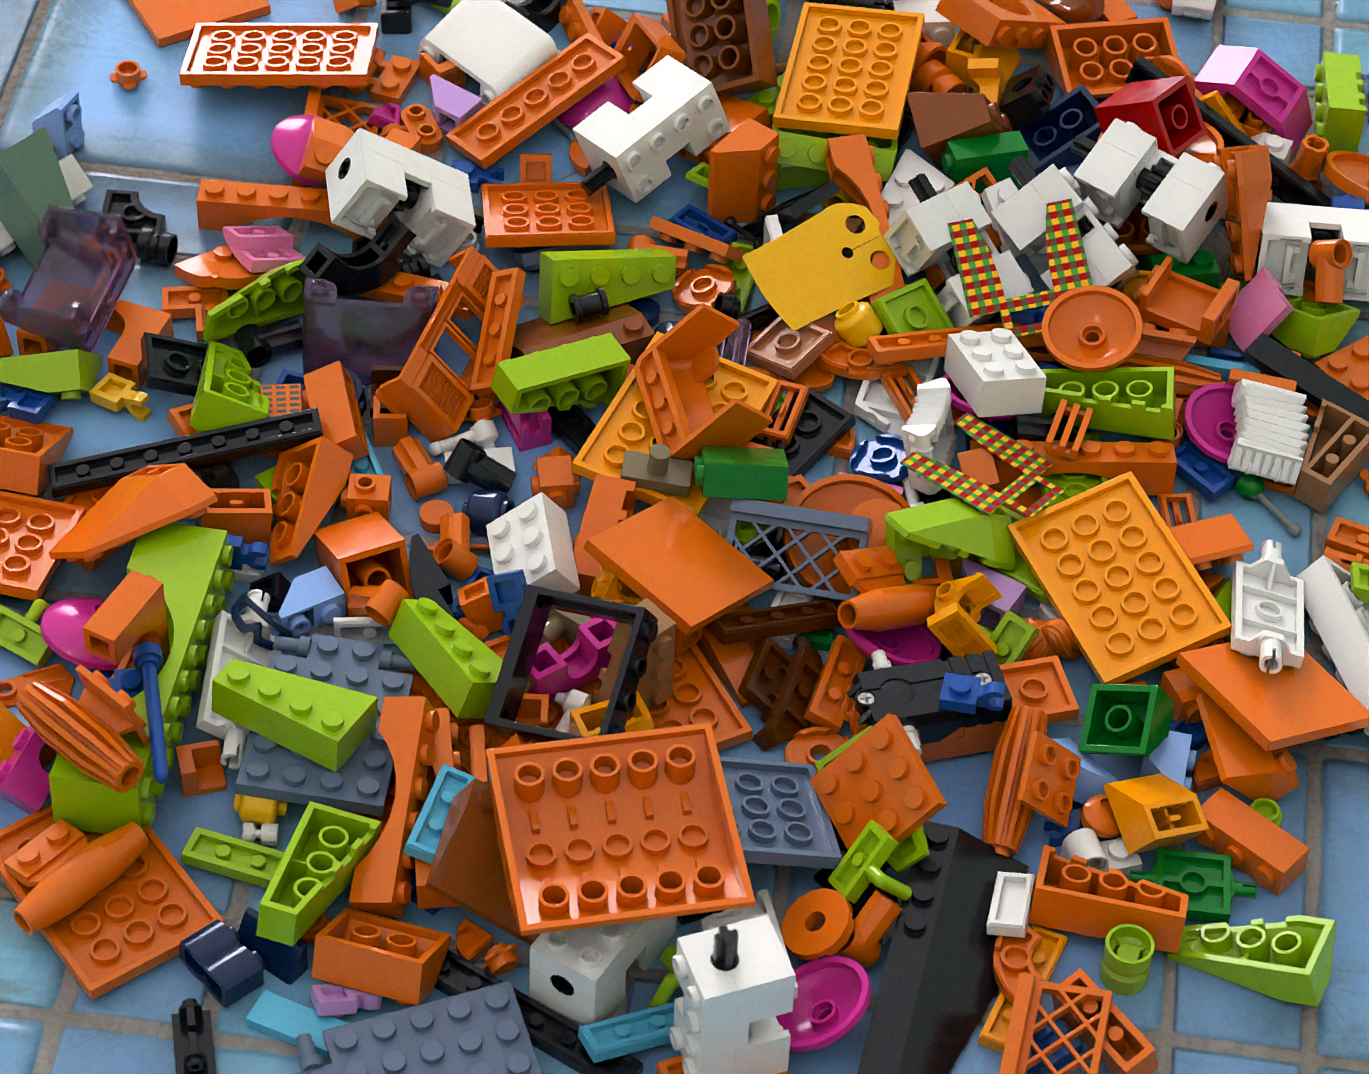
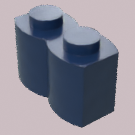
[180,919,265,1008]

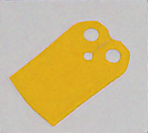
[742,203,902,332]

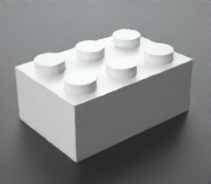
[944,328,1047,418]
[486,492,580,593]

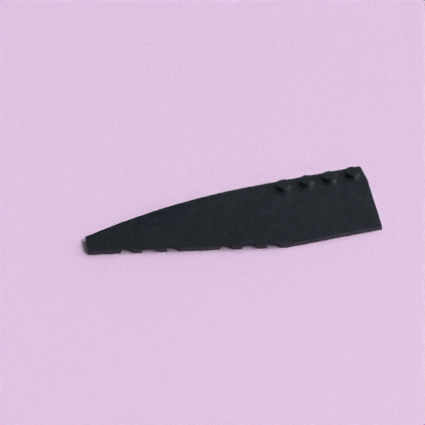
[857,821,1029,1074]

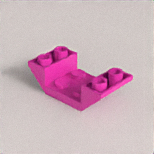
[1194,45,1313,157]

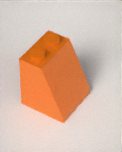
[313,511,414,617]

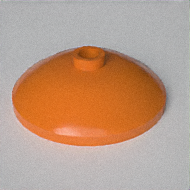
[1042,285,1143,372]

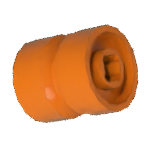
[912,60,970,93]

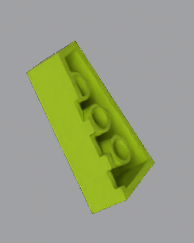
[1314,52,1367,155]
[538,248,677,325]
[491,332,631,414]
[1040,366,1176,441]
[388,597,531,719]
[211,658,378,772]
[256,801,381,946]

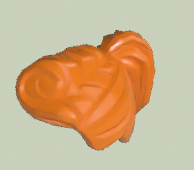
[1020,618,1083,661]

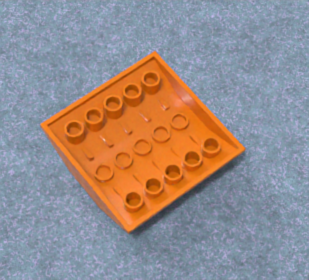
[486,722,755,936]

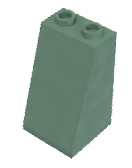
[0,127,86,274]

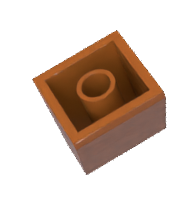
[907,92,1012,170]

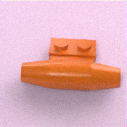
[832,545,939,632]
[3,818,149,935]

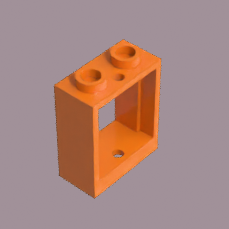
[614,13,687,103]

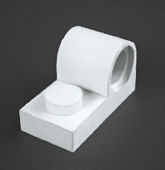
[1059,828,1143,876]

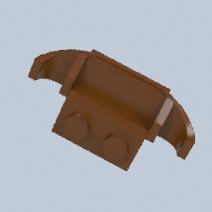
[738,636,823,751]

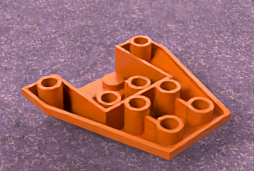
[1212,144,1272,281]
[48,463,218,562]

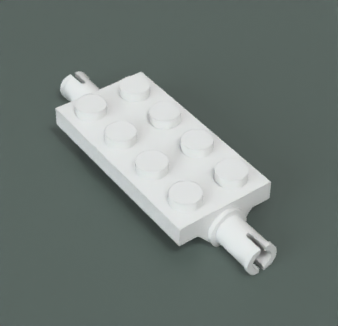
[1230,540,1304,674]
[196,589,281,769]

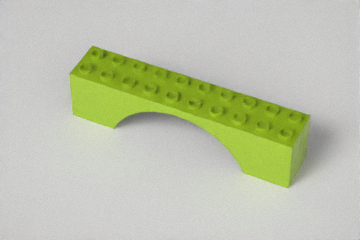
[49,523,235,834]

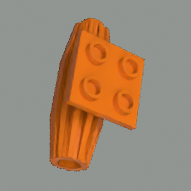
[1114,322,1226,403]
[17,664,150,793]
[982,705,1081,858]

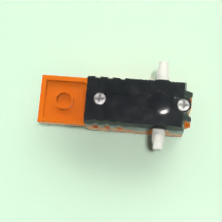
[843,650,1079,762]

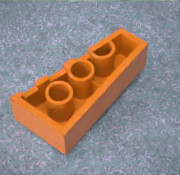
[1028,844,1189,954]

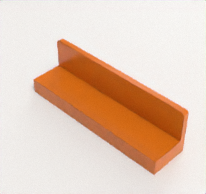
[470,267,526,406]

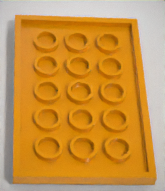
[773,2,925,140]
[571,331,779,517]
[1007,471,1232,684]

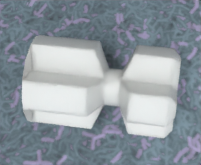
[241,822,279,846]

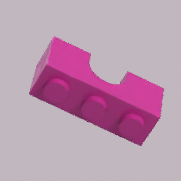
[527,618,617,702]
[0,726,50,814]

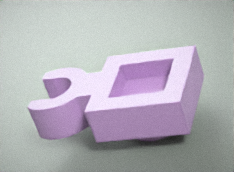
[310,983,382,1018]

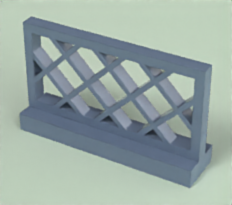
[726,498,873,601]

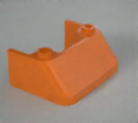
[635,302,773,460]

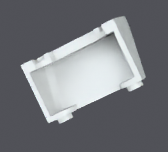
[418,0,557,107]

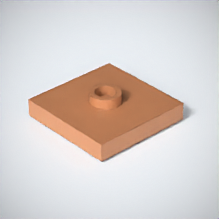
[742,316,835,380]

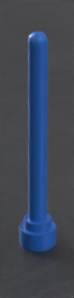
[133,642,169,784]

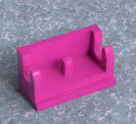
[497,400,552,452]

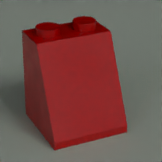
[1094,75,1207,157]

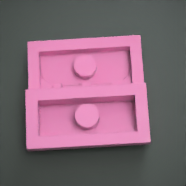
[222,225,306,273]
[1229,267,1294,353]

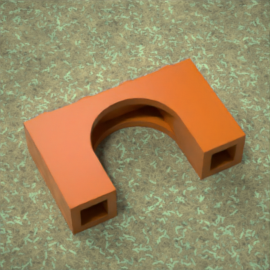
[935,0,1067,49]
[16,280,174,390]
[82,570,170,678]

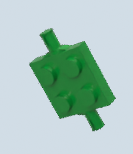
[1128,847,1257,924]

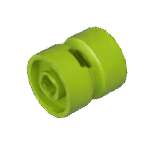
[1099,924,1155,995]

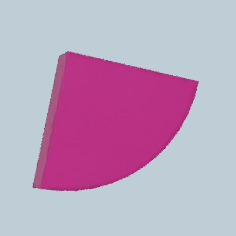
[367,103,401,128]

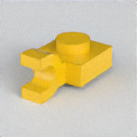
[89,372,152,422]

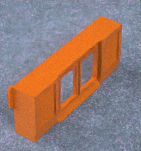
[375,246,526,443]

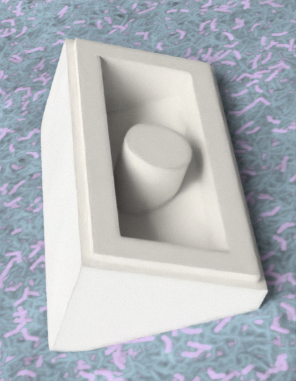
[333,617,395,644]

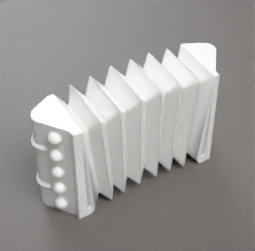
[902,378,959,495]
[1227,378,1310,485]

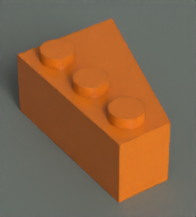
[573,474,636,597]

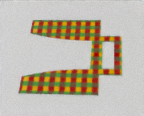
[948,199,1093,337]
[900,412,1065,518]

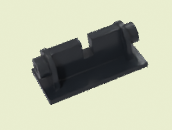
[171,998,216,1074]

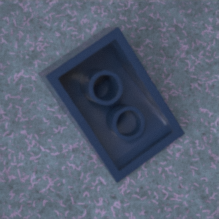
[1011,84,1102,174]

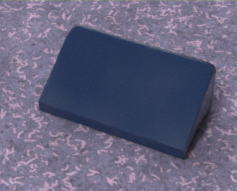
[238,907,308,985]

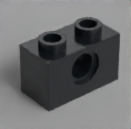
[999,64,1055,131]

